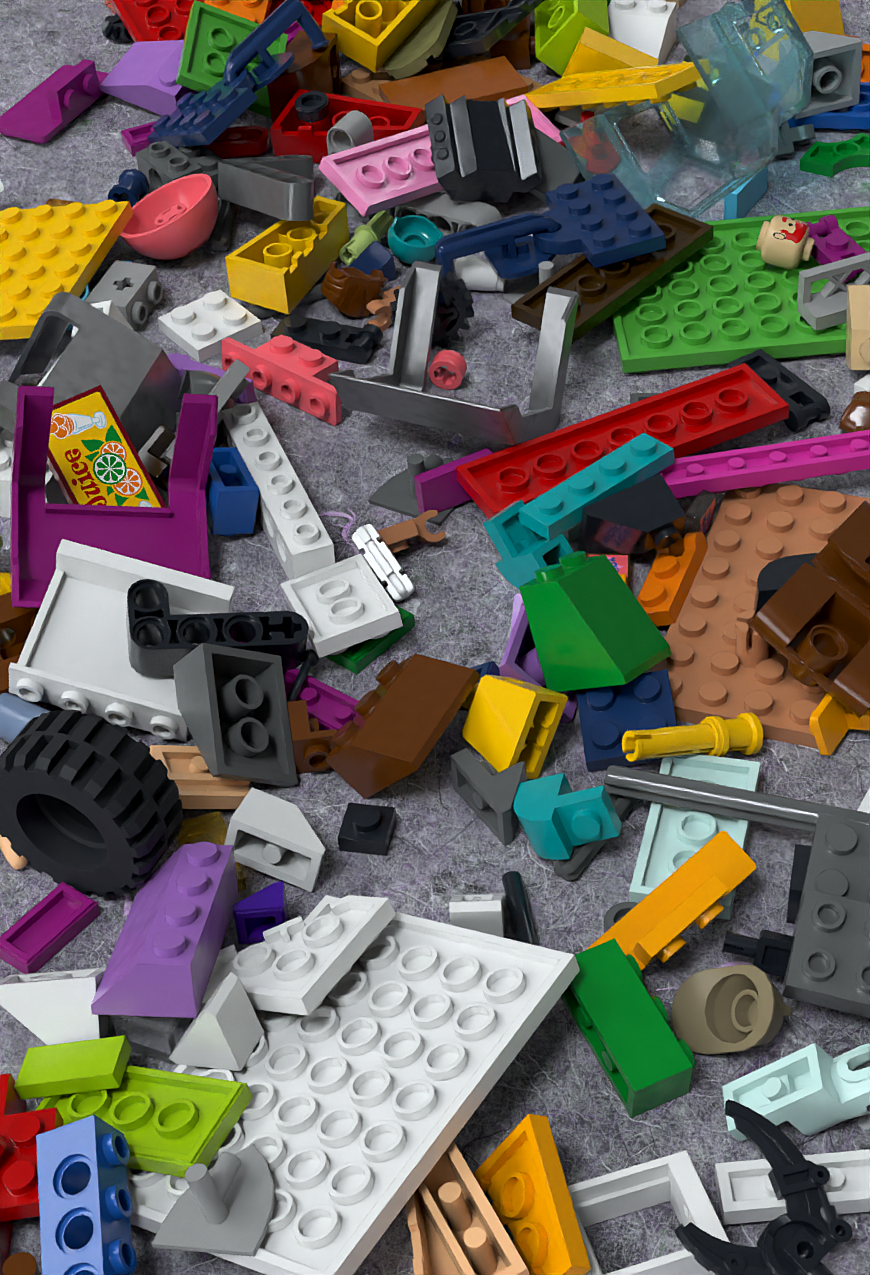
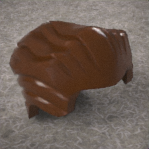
[320,261,389,317]

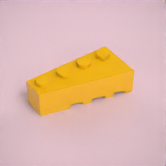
[225,196,350,315]

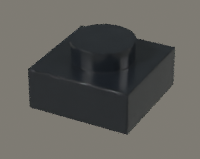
[337,802,397,856]

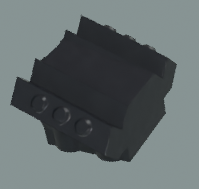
[425,94,543,202]

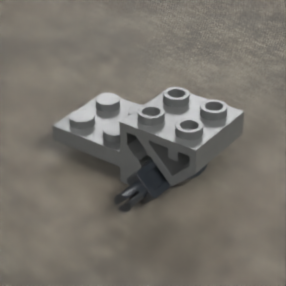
[722,813,870,1018]

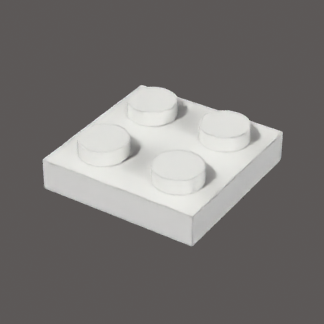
[158,289,263,363]

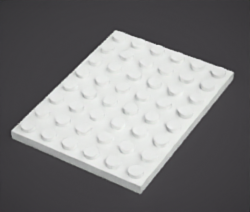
[126,895,580,1275]

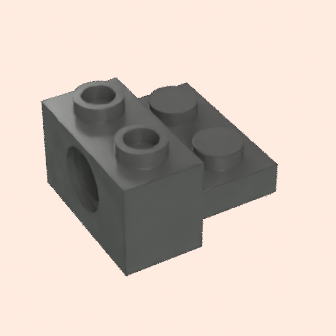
[136,141,223,194]

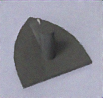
[368,454,455,526]

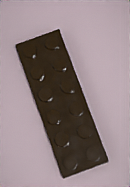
[511,203,714,344]

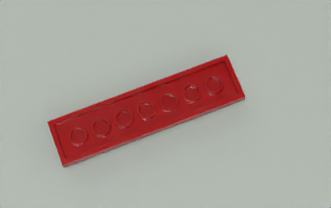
[456,363,789,519]

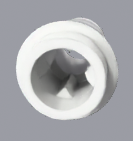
[455,254,508,292]

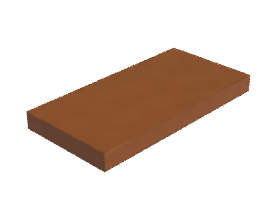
[378,56,528,121]

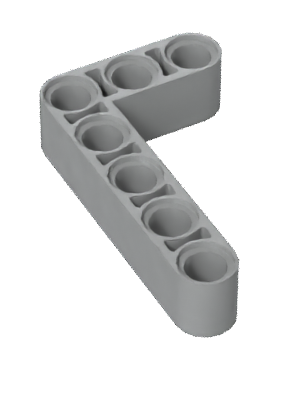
[327,110,502,237]

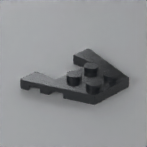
[428,0,545,62]

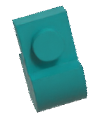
[482,500,573,589]
[514,773,622,860]

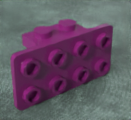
[0,59,109,144]

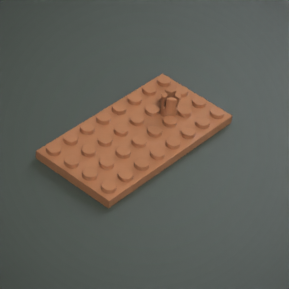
[651,483,870,749]

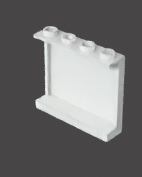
[8,539,235,742]

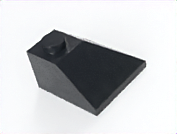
[578,474,686,555]

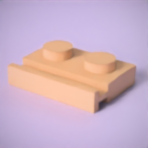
[149,745,250,809]

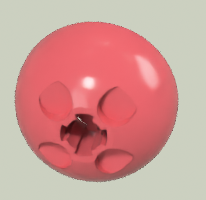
[120,173,219,260]

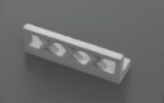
[797,252,870,331]

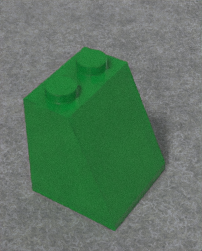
[519,551,672,692]

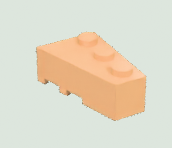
[405,1140,530,1275]

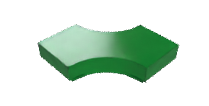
[800,133,870,178]

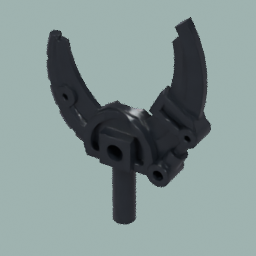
[674,1099,852,1275]

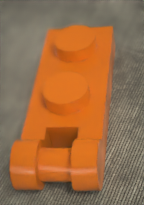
[637,531,707,627]

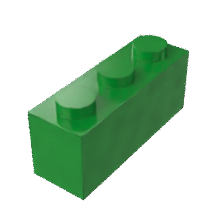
[561,938,695,1118]

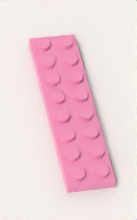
[319,94,568,217]

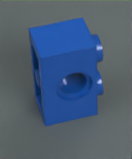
[205,447,260,537]

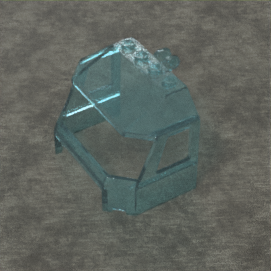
[559,0,814,219]

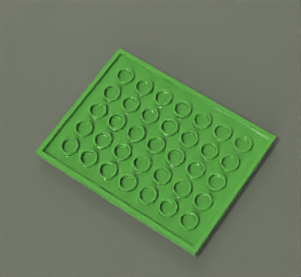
[610,206,870,373]

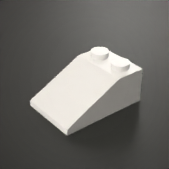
[607,0,677,65]

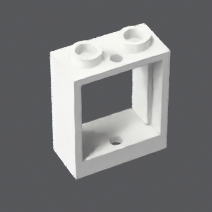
[567,1150,729,1275]

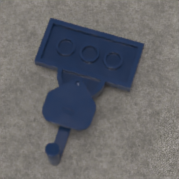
[147,0,330,147]
[435,173,666,281]

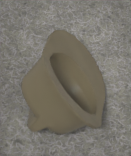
[671,964,792,1055]

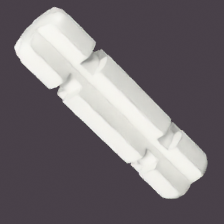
[352,524,415,602]

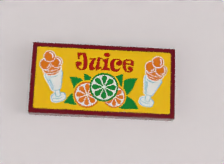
[47,385,167,508]

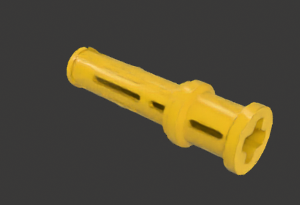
[622,712,763,762]

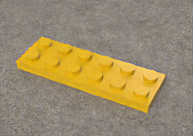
[524,61,710,113]

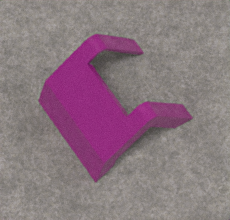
[10,385,219,608]

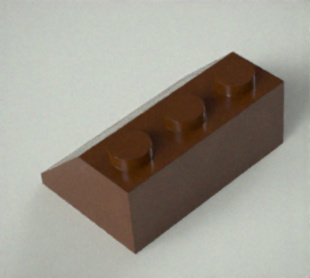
[325,653,481,799]

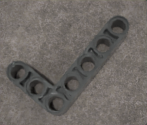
[218,155,314,221]

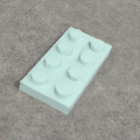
[629,754,761,920]

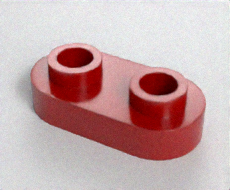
[203,125,270,160]

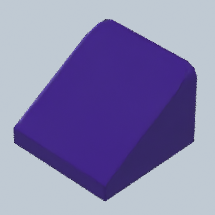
[233,881,289,944]

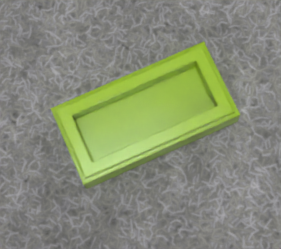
[14,1035,132,1100]

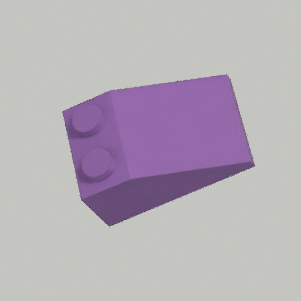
[99,40,200,116]

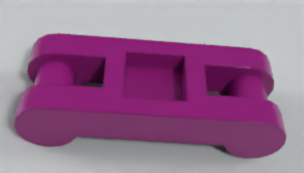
[805,214,870,283]

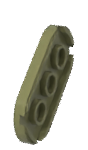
[383,0,458,79]

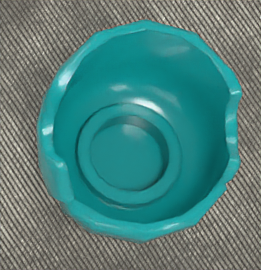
[388,215,443,265]

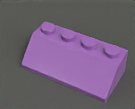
[91,842,239,1018]

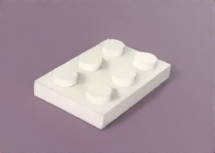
[280,553,403,658]

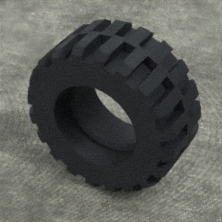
[0,709,183,897]

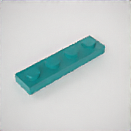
[518,433,675,541]

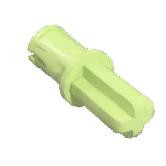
[339,210,394,266]

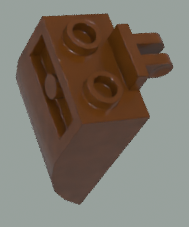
[267,30,343,125]

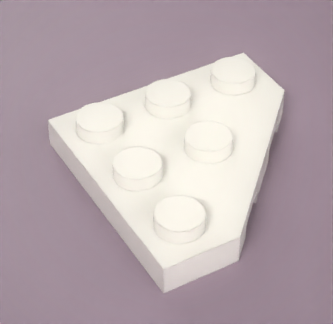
[202,895,396,1016]

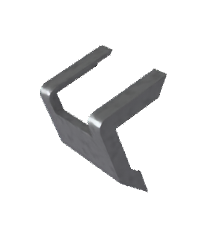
[329,260,579,445]
[0,292,182,453]

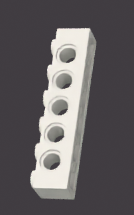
[221,401,335,580]

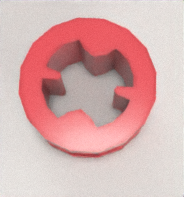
[428,350,467,390]

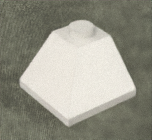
[0,967,109,1045]

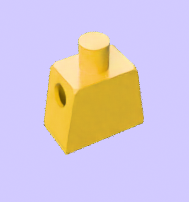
[461,674,569,779]

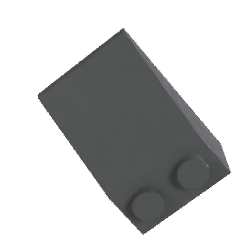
[173,643,298,787]

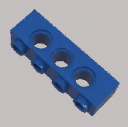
[36,1115,137,1275]

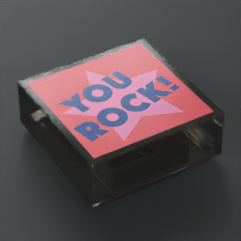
[682,490,717,538]

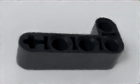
[126,579,309,676]

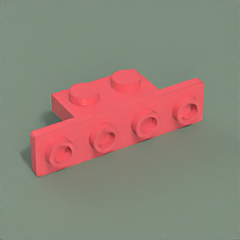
[221,335,342,426]

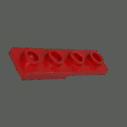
[0,1073,64,1275]

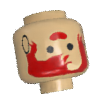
[756,215,815,270]

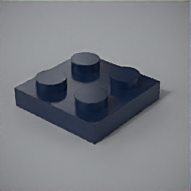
[576,669,677,772]

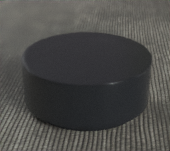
[295,91,331,122]

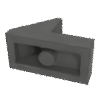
[450,748,527,846]

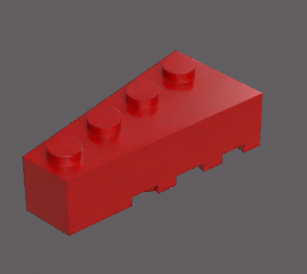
[269,89,425,163]

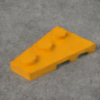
[473,1114,591,1275]

